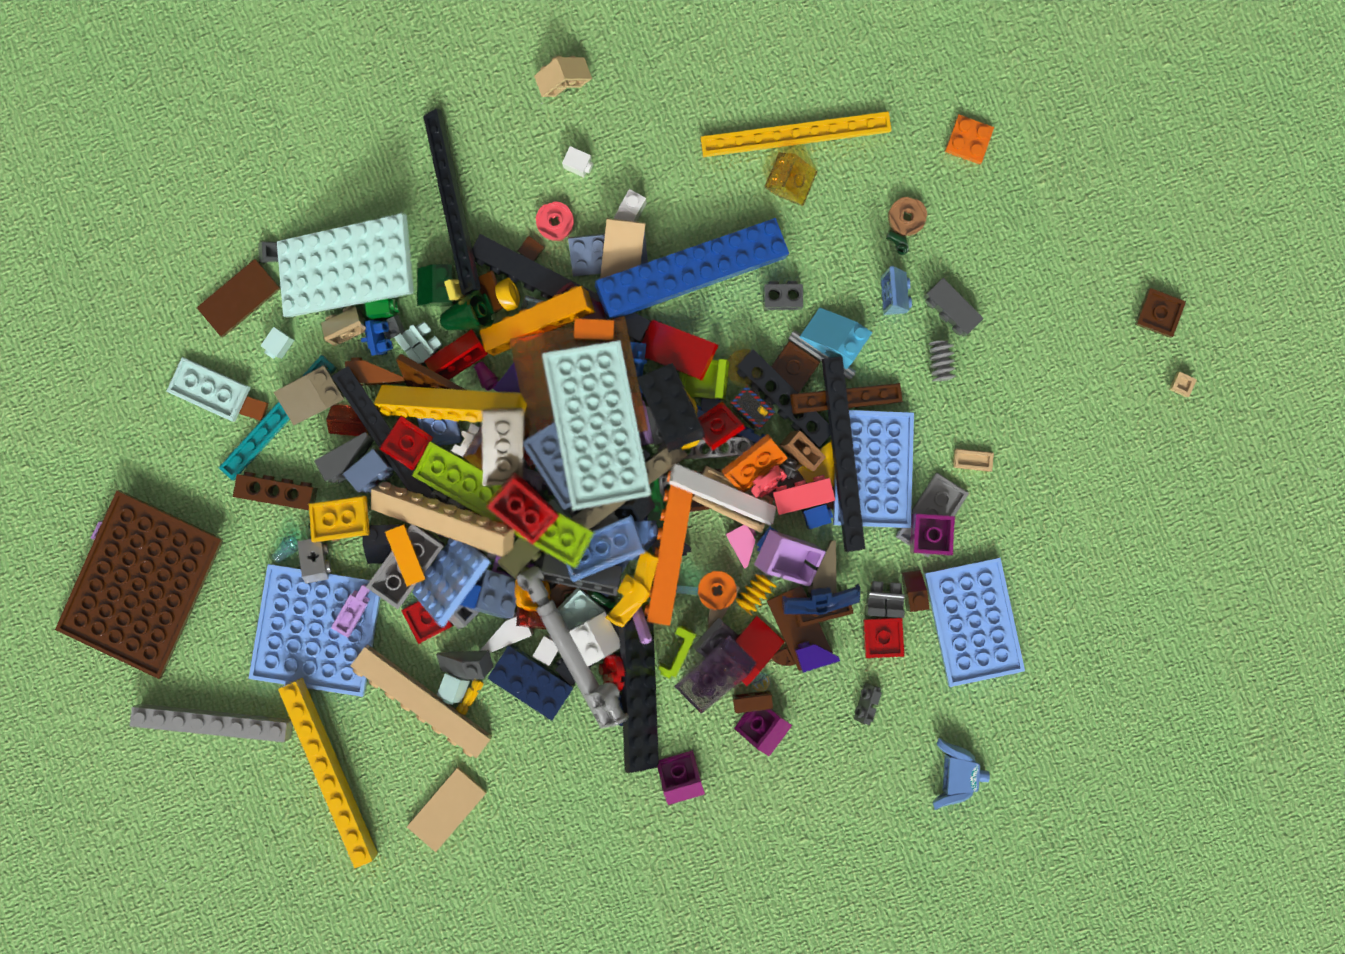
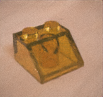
[765,152,818,206]

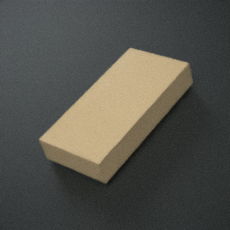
[953,449,994,472]

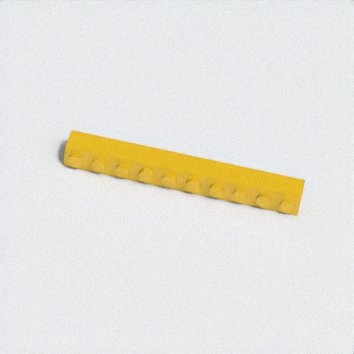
[278,677,378,868]

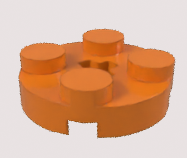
[698,571,737,610]

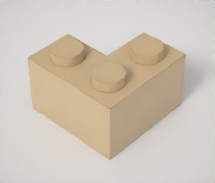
[534,56,592,97]

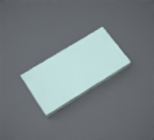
[166,357,251,422]

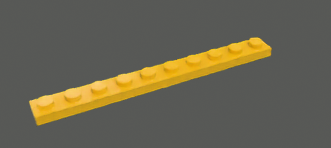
[700,111,891,157]

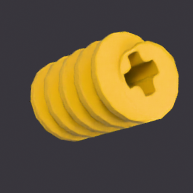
[735,574,777,616]

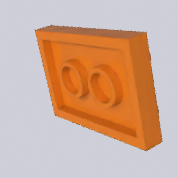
[721,434,788,493]

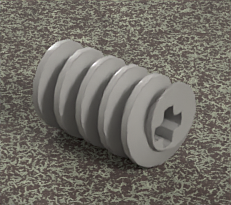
[929,341,956,382]

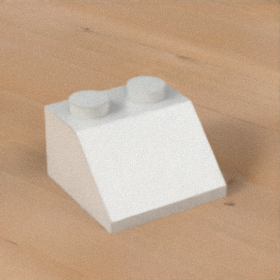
[569,612,620,667]

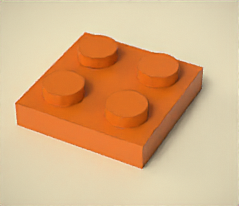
[945,115,994,164]

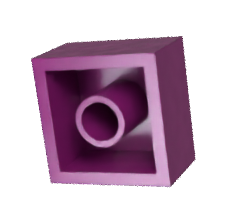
[910,514,955,555]

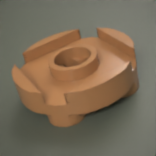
[888,197,927,236]

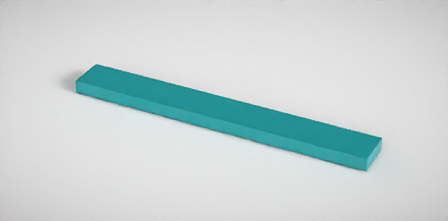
[218,355,337,481]

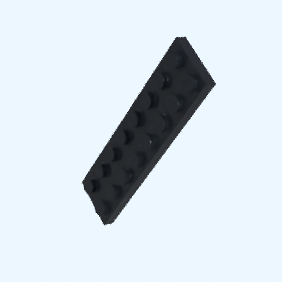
[619,616,659,773]

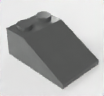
[314,432,374,484]

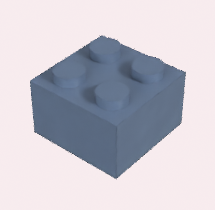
[343,449,394,493]
[469,570,516,619]

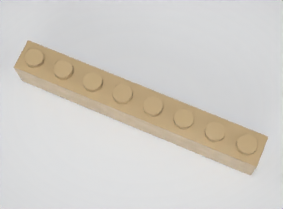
[371,482,514,557]
[351,644,492,758]

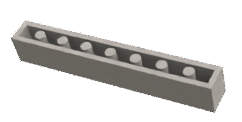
[130,704,293,742]

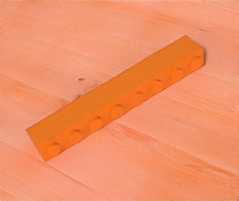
[644,470,697,626]

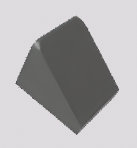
[258,241,278,263]

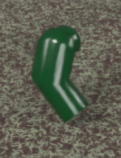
[590,591,616,611]

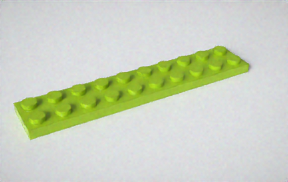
[412,442,594,568]

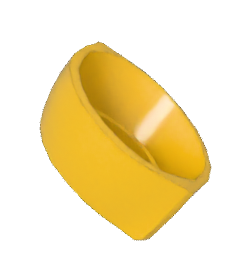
[495,278,520,311]

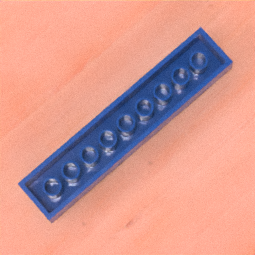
[594,218,789,320]

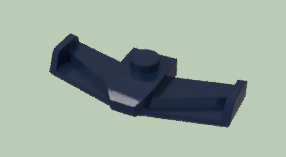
[782,584,861,615]

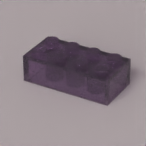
[674,635,757,714]

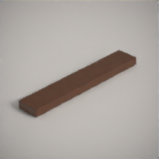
[790,383,903,414]

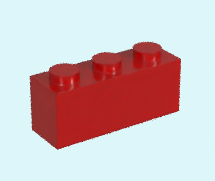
[424,330,488,380]

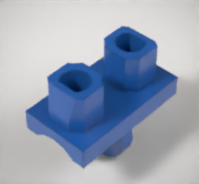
[361,320,393,356]
[624,341,647,378]

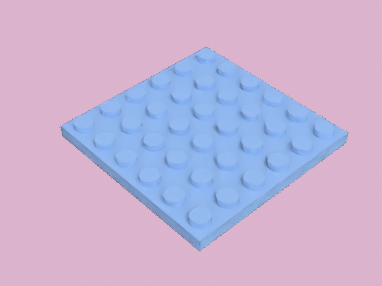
[249,564,381,697]

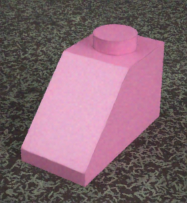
[725,524,756,568]

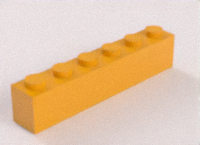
[479,286,595,356]

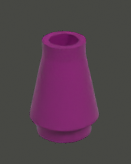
[474,361,498,391]

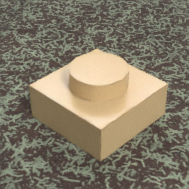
[1169,372,1197,398]

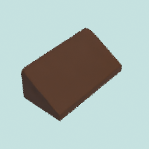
[478,271,503,313]
[732,690,773,713]

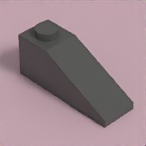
[436,650,493,680]

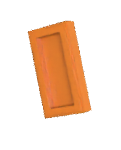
[574,319,614,341]

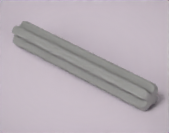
[789,331,856,380]

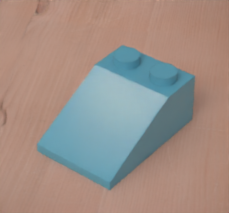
[800,308,873,369]

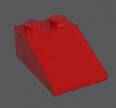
[487,472,559,545]
[718,615,785,686]

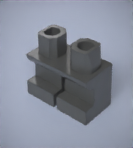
[865,581,905,618]

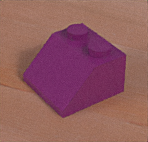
[734,709,793,756]
[657,750,705,805]

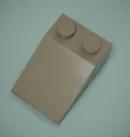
[273,364,345,425]

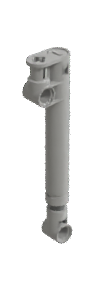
[517,566,629,728]

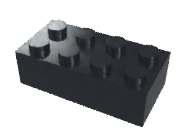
[637,363,705,452]

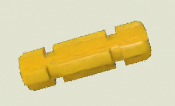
[456,679,484,715]

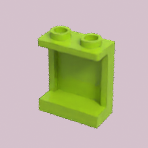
[677,359,730,400]
[658,624,696,679]

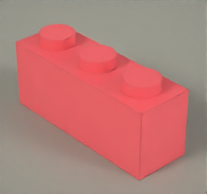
[772,475,836,515]

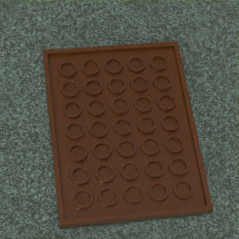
[55,490,224,679]

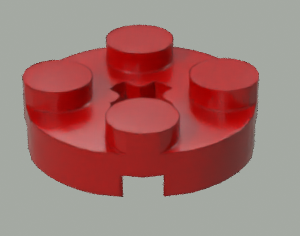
[599,654,625,692]

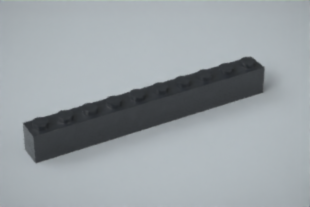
[472,234,651,343]

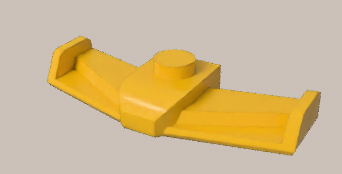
[605,550,659,627]

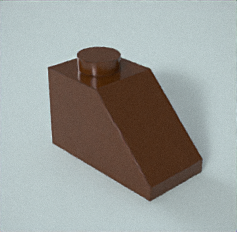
[901,570,930,612]

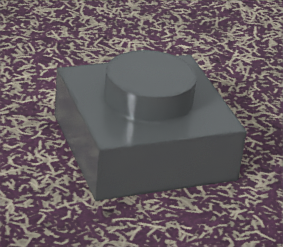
[384,315,405,339]

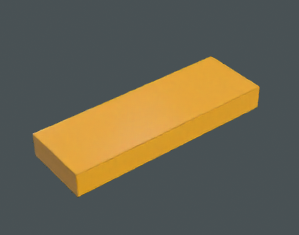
[385,525,426,586]

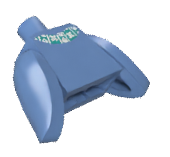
[933,738,990,810]

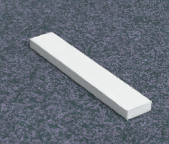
[669,464,776,526]

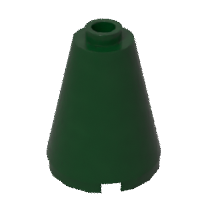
[440,290,494,331]

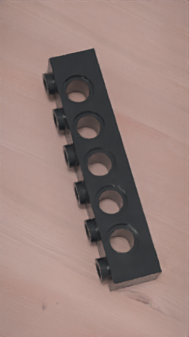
[735,349,830,447]

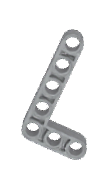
[658,437,754,497]

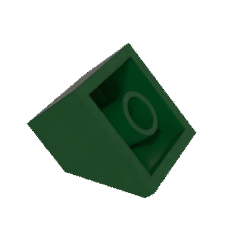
[417,264,456,307]

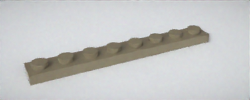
[569,447,688,529]

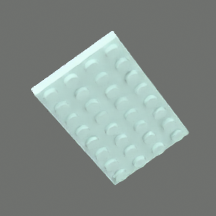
[277,214,414,317]
[542,341,651,510]

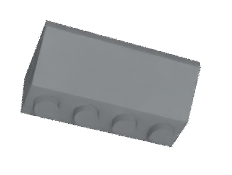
[366,524,445,609]

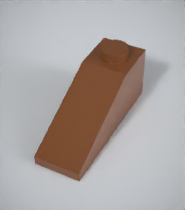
[345,357,405,386]

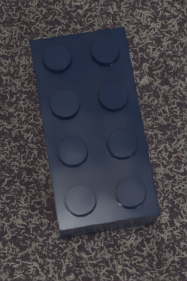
[487,644,575,721]

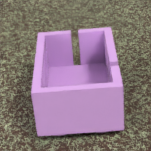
[754,530,826,587]

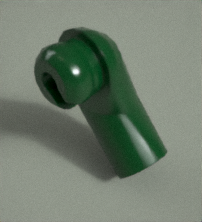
[886,230,909,255]

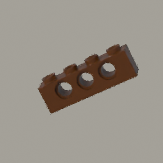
[233,471,318,510]

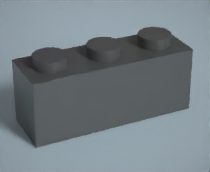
[924,278,984,337]

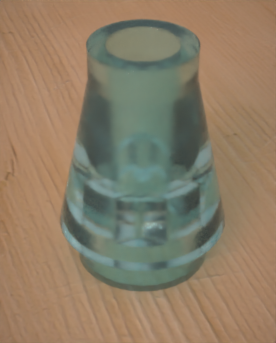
[271,535,298,563]

